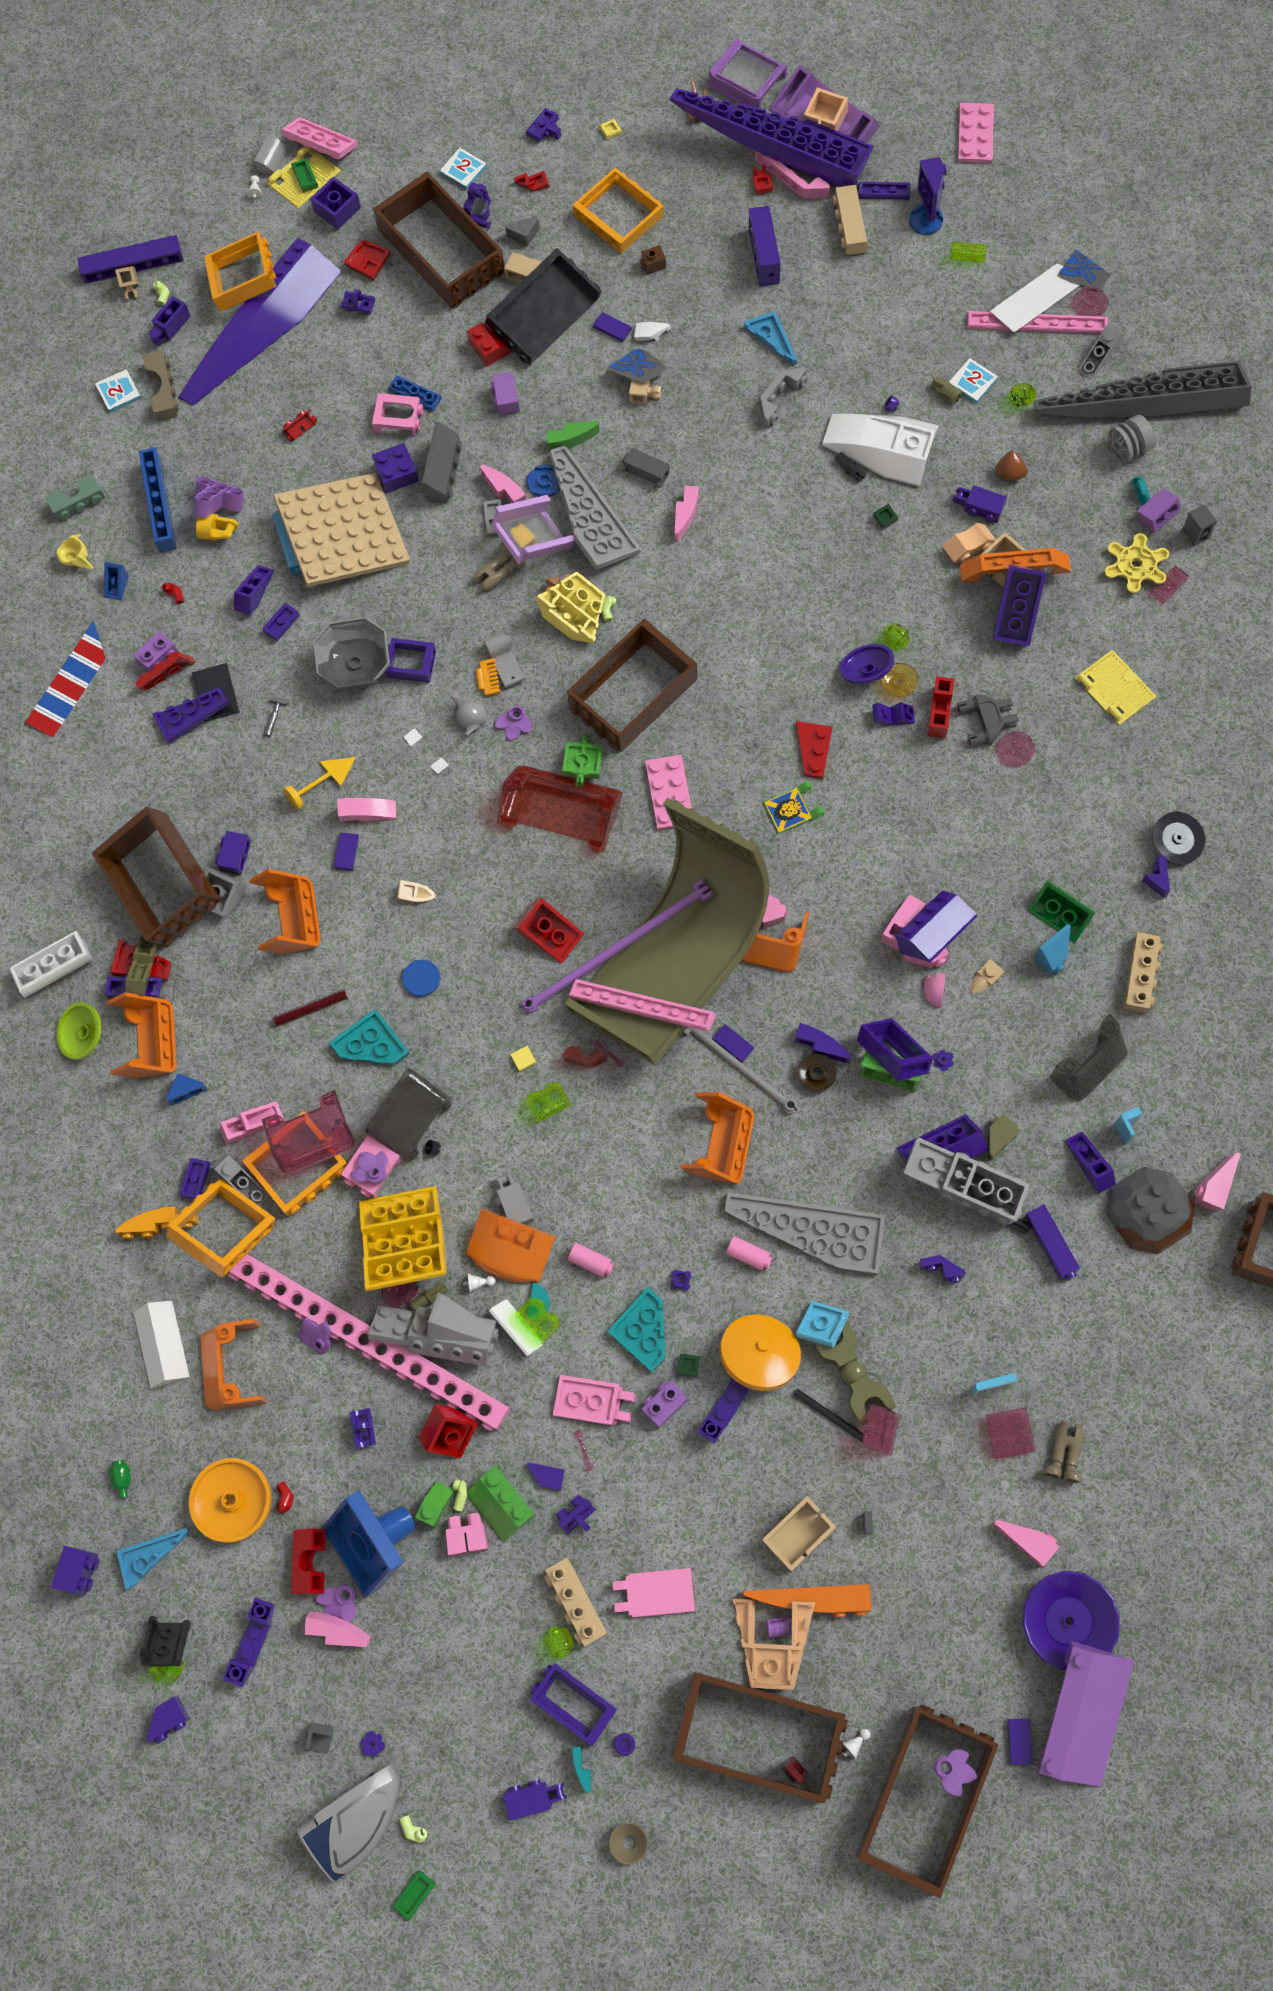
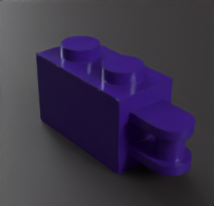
[149,296,191,345]
[953,485,1007,523]
[503,1779,567,1821]

